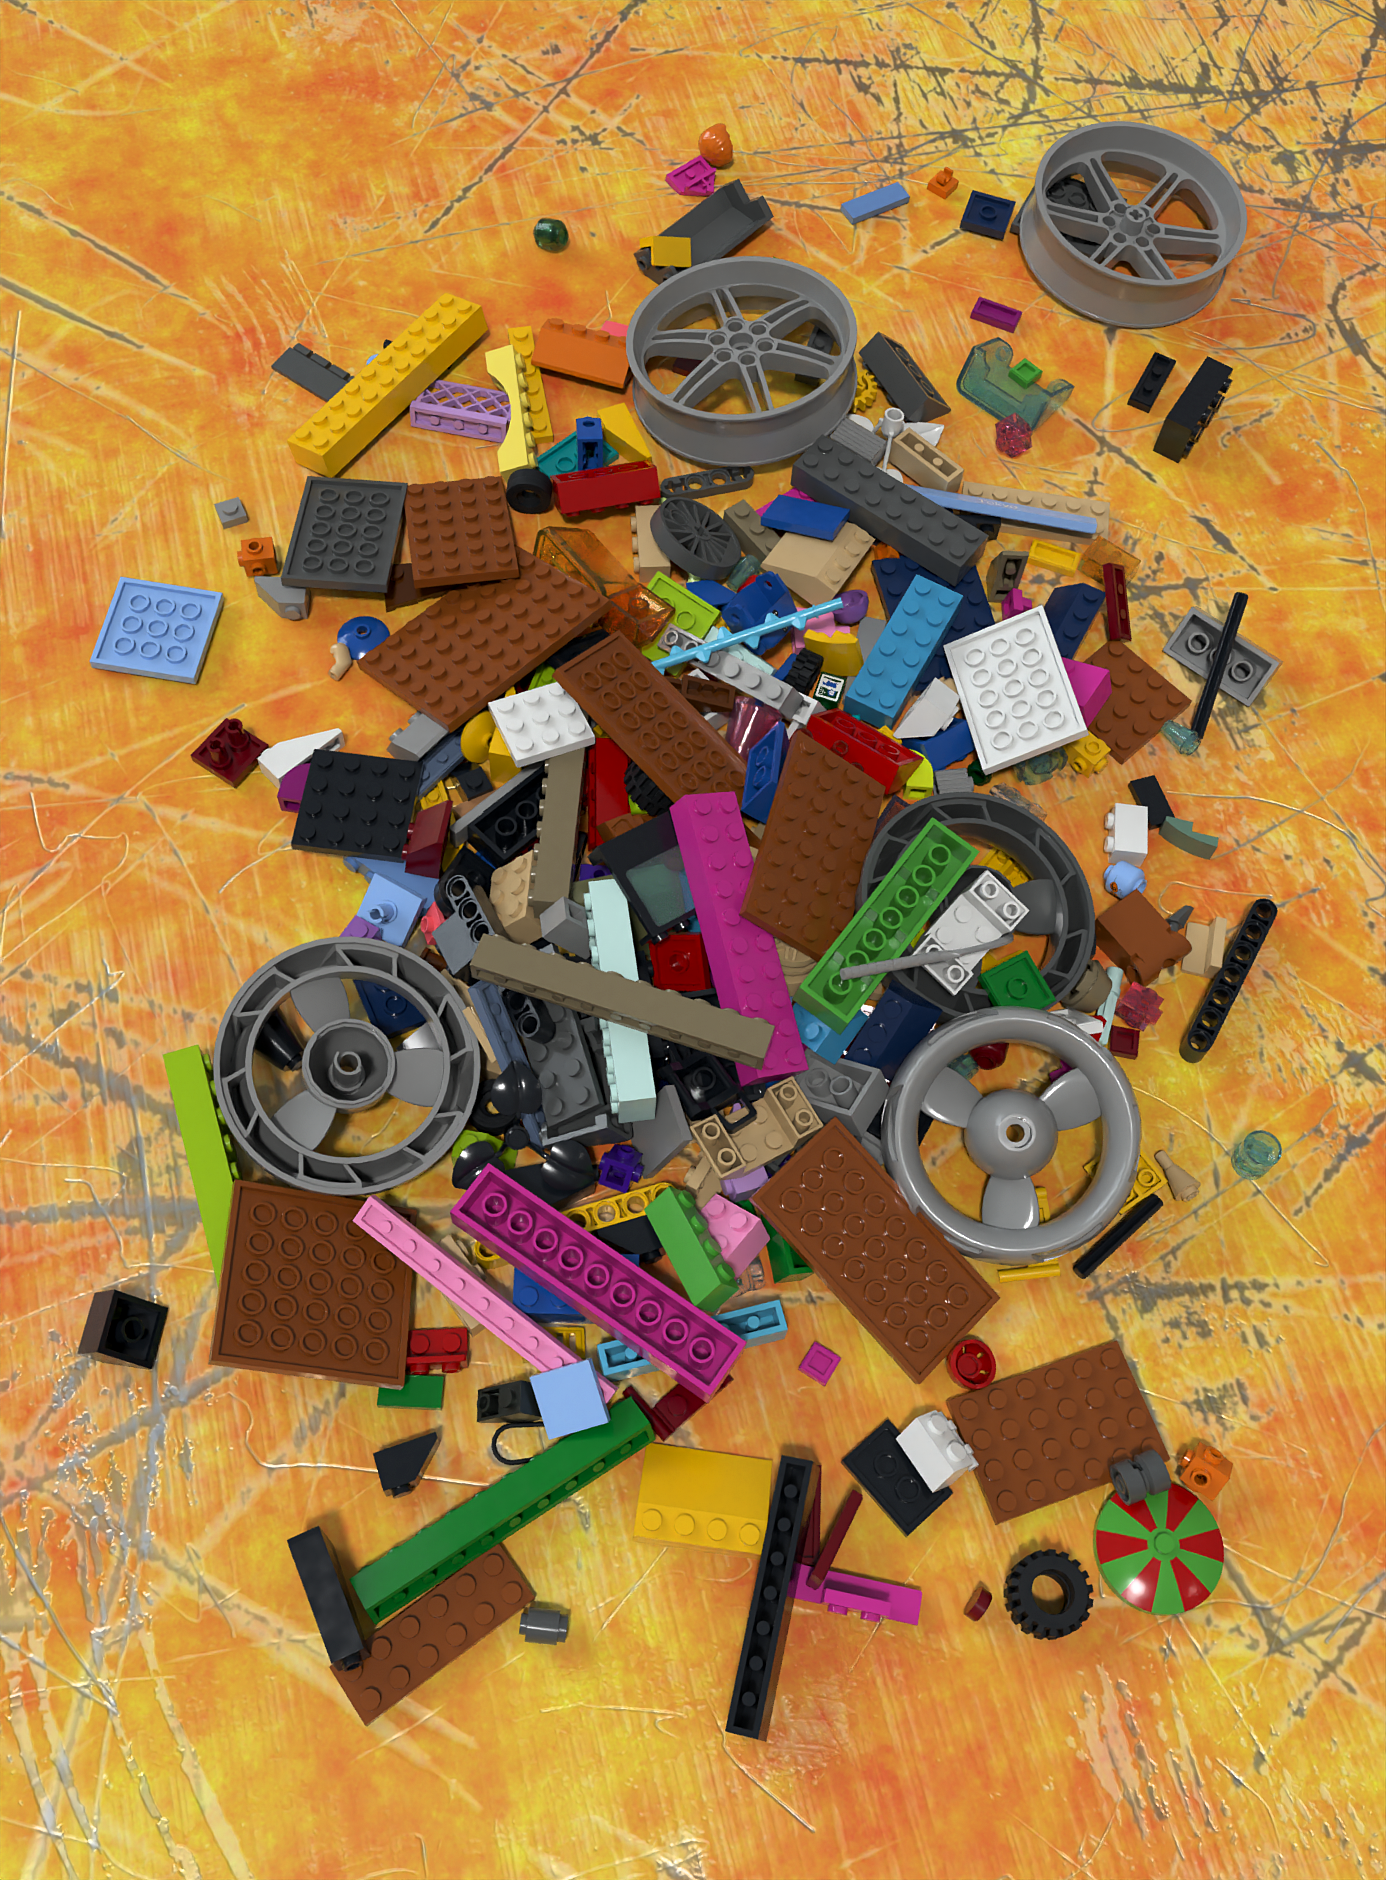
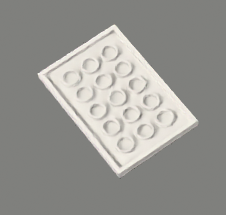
[943,605,1089,775]

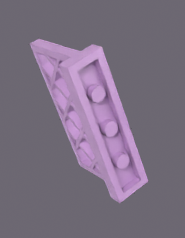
[410,379,511,443]

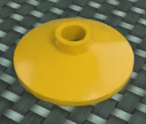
[460,711,496,763]

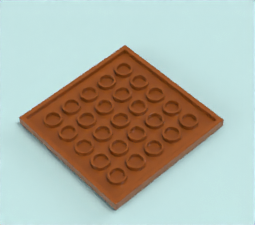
[208,1179,417,1390]

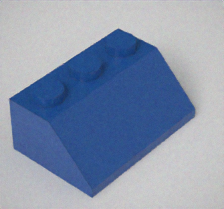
[741,721,790,824]

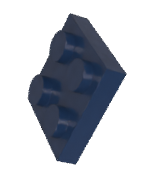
[960,190,1016,239]

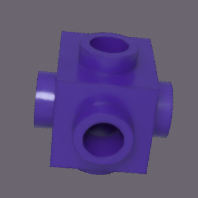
[598,1144,644,1193]

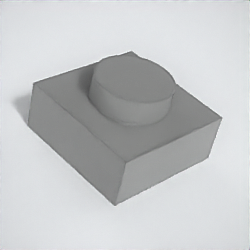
[214,497,248,529]

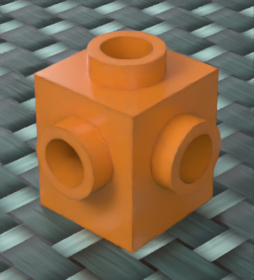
[237,537,278,577]
[1179,1441,1233,1501]

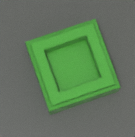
[1008,358,1043,389]

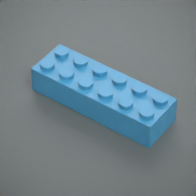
[843,574,963,730]

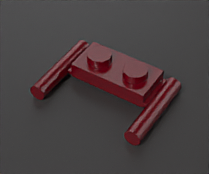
[622,1374,734,1442]

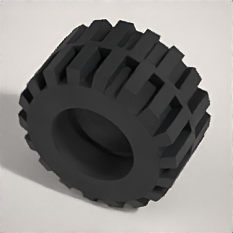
[624,761,674,816]
[1004,1549,1094,1640]

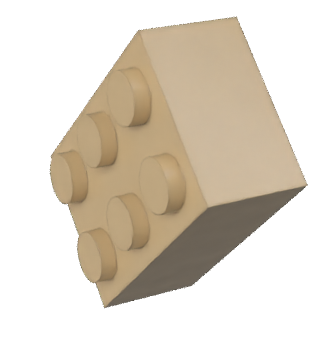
[489,850,542,945]

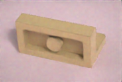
[1180,916,1227,979]

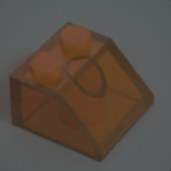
[598,583,676,649]

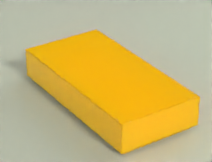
[1027,539,1081,578]

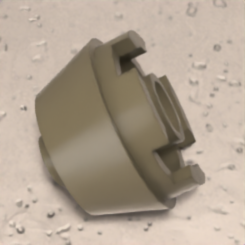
[1060,958,1112,1013]

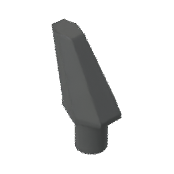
[1165,905,1194,932]

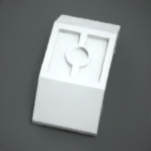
[911,870,1029,996]

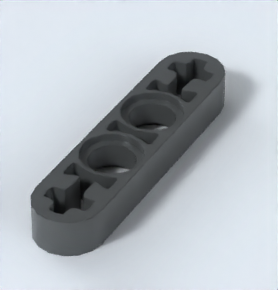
[660,466,754,500]

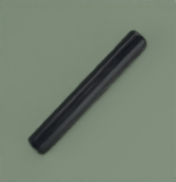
[1073,1194,1163,1279]

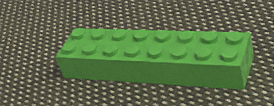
[792,817,980,1035]

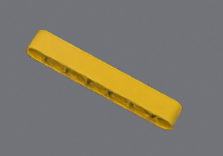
[474,1182,675,1270]

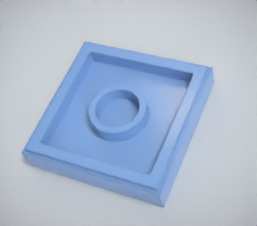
[530,1358,611,1440]

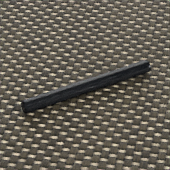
[1189,592,1248,740]

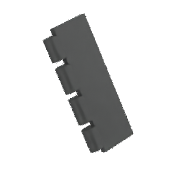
[271,343,354,402]

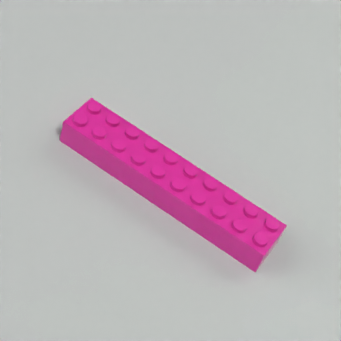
[669,791,809,1087]
[450,1163,747,1403]

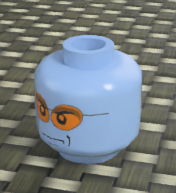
[1104,861,1147,899]

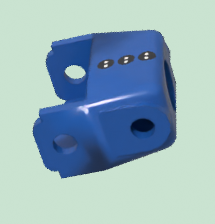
[721,571,798,655]

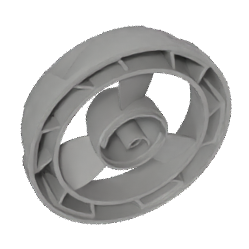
[213,937,480,1196]
[880,1006,1142,1266]

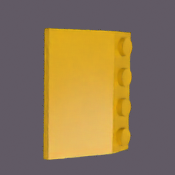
[632,1443,772,1560]

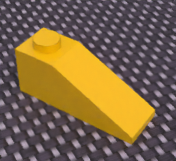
[597,403,652,463]

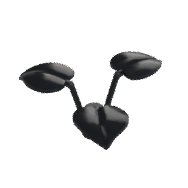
[452,1060,595,1190]

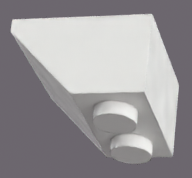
[893,677,960,738]

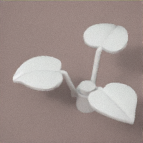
[835,408,944,483]

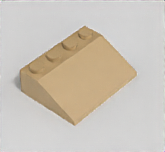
[760,522,875,606]

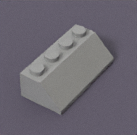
[1162,606,1283,707]
[386,711,450,762]

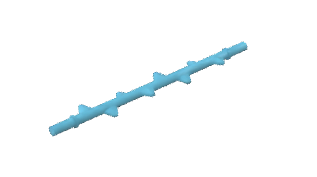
[651,597,844,676]

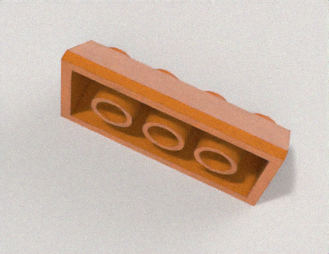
[531,318,633,389]

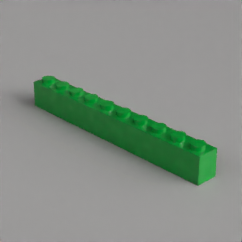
[349,1396,656,1625]

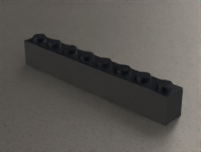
[725,1455,820,1742]

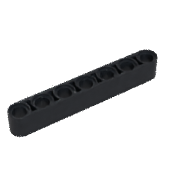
[446,875,555,1044]
[1179,898,1278,1063]

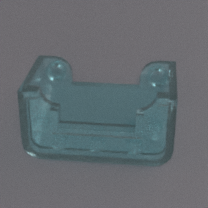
[956,337,1075,435]

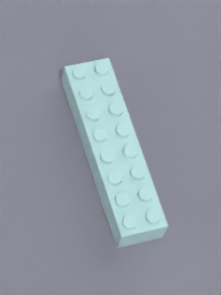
[583,879,656,1123]

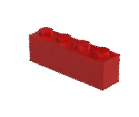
[588,737,631,851]

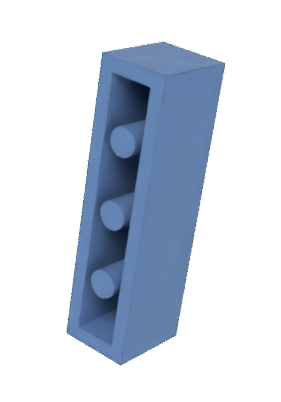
[343,856,439,918]

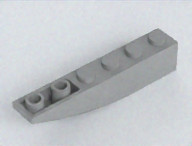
[657,623,804,721]

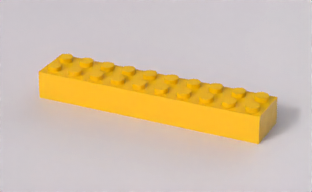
[287,292,488,478]

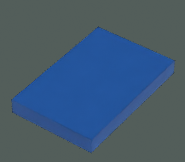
[761,494,850,541]

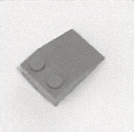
[794,1048,889,1137]

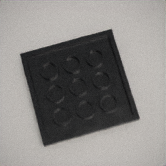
[291,749,424,863]

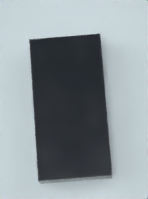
[1128,775,1175,830]

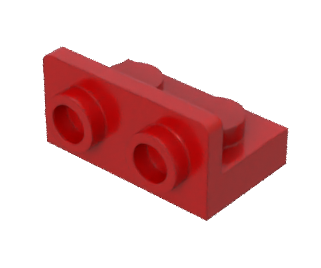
[405,1328,468,1375]

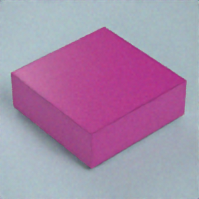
[798,1342,841,1387]

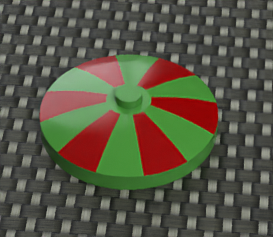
[1093,1483,1224,1616]

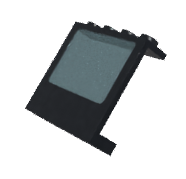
[587,810,698,947]

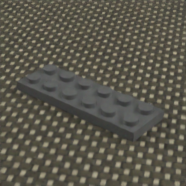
[523,944,605,1129]

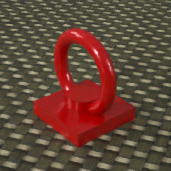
[649,932,711,991]

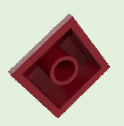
[401,800,453,879]

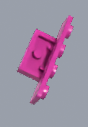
[795,1564,922,1626]

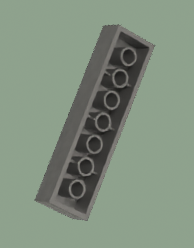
[790,434,989,586]

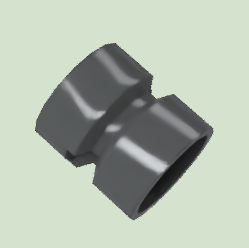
[1110,1449,1171,1506]

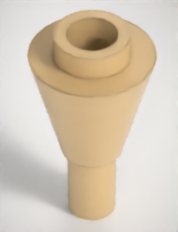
[1155,1150,1201,1202]

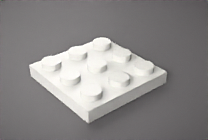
[488,682,595,768]

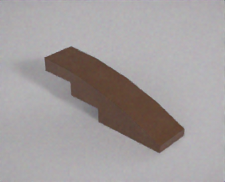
[664,674,736,712]

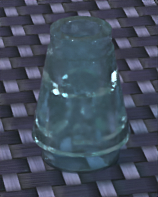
[726,554,762,592]
[1161,719,1201,755]

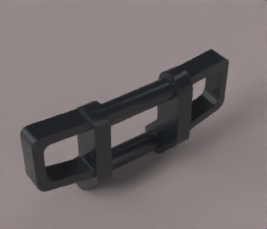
[659,1040,757,1134]

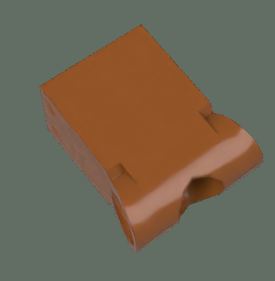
[1095,888,1192,992]

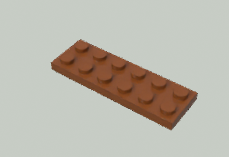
[329,1544,535,1727]

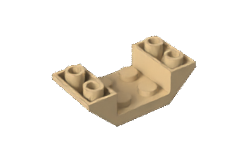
[689,1076,824,1181]

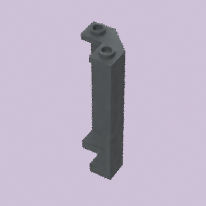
[633,179,774,285]

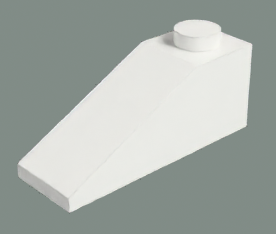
[257,728,345,789]

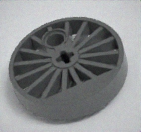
[650,497,741,580]

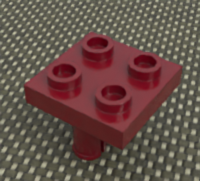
[191,718,269,788]

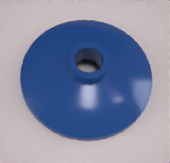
[337,616,390,661]

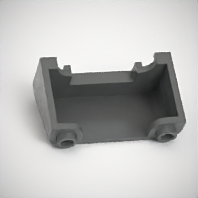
[539,1016,632,1150]

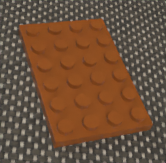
[404,476,519,588]
[946,1340,1170,1525]

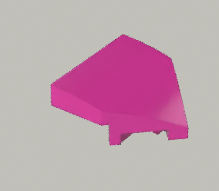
[665,155,716,196]

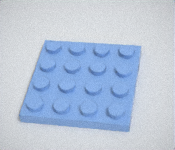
[89,577,224,684]

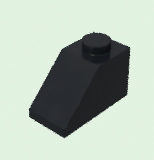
[448,761,493,802]
[597,1215,666,1264]
[373,1432,440,1499]

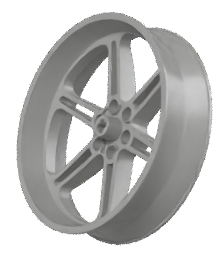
[1019,121,1247,328]
[626,256,857,467]

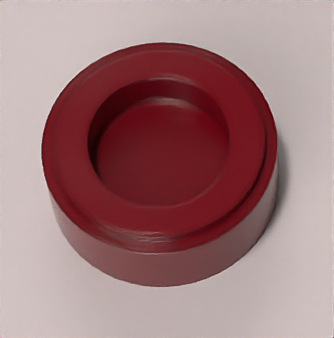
[964,1586,992,1622]

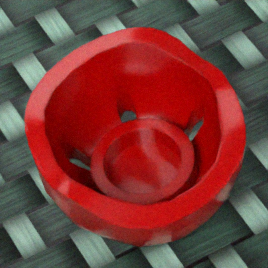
[947,1339,996,1390]

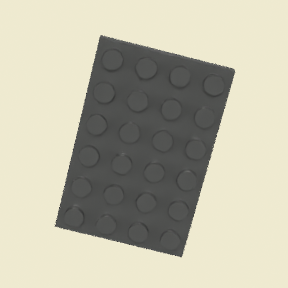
[281,476,408,593]

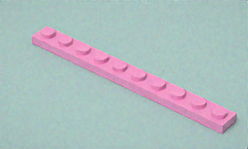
[353,1194,619,1405]

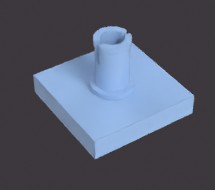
[357,872,427,948]

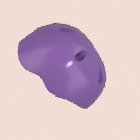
[832,590,869,624]

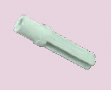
[1096,966,1124,1046]

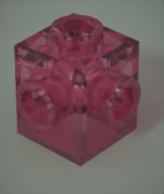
[995,412,1032,458]
[1114,981,1164,1031]

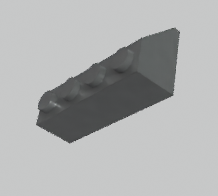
[859,331,951,423]

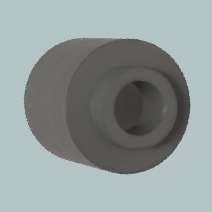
[519,1607,568,1645]

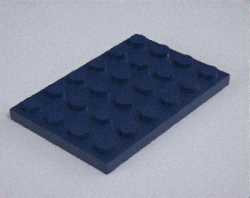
[871,555,995,697]

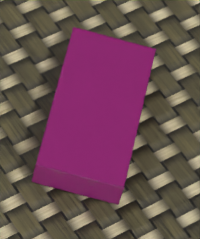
[970,297,1023,333]

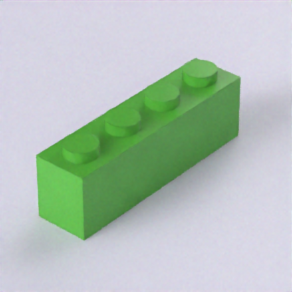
[644,1186,739,1312]

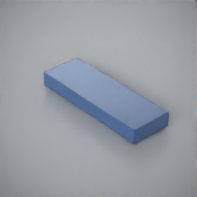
[840,182,910,225]

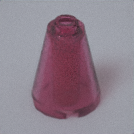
[725,696,782,763]

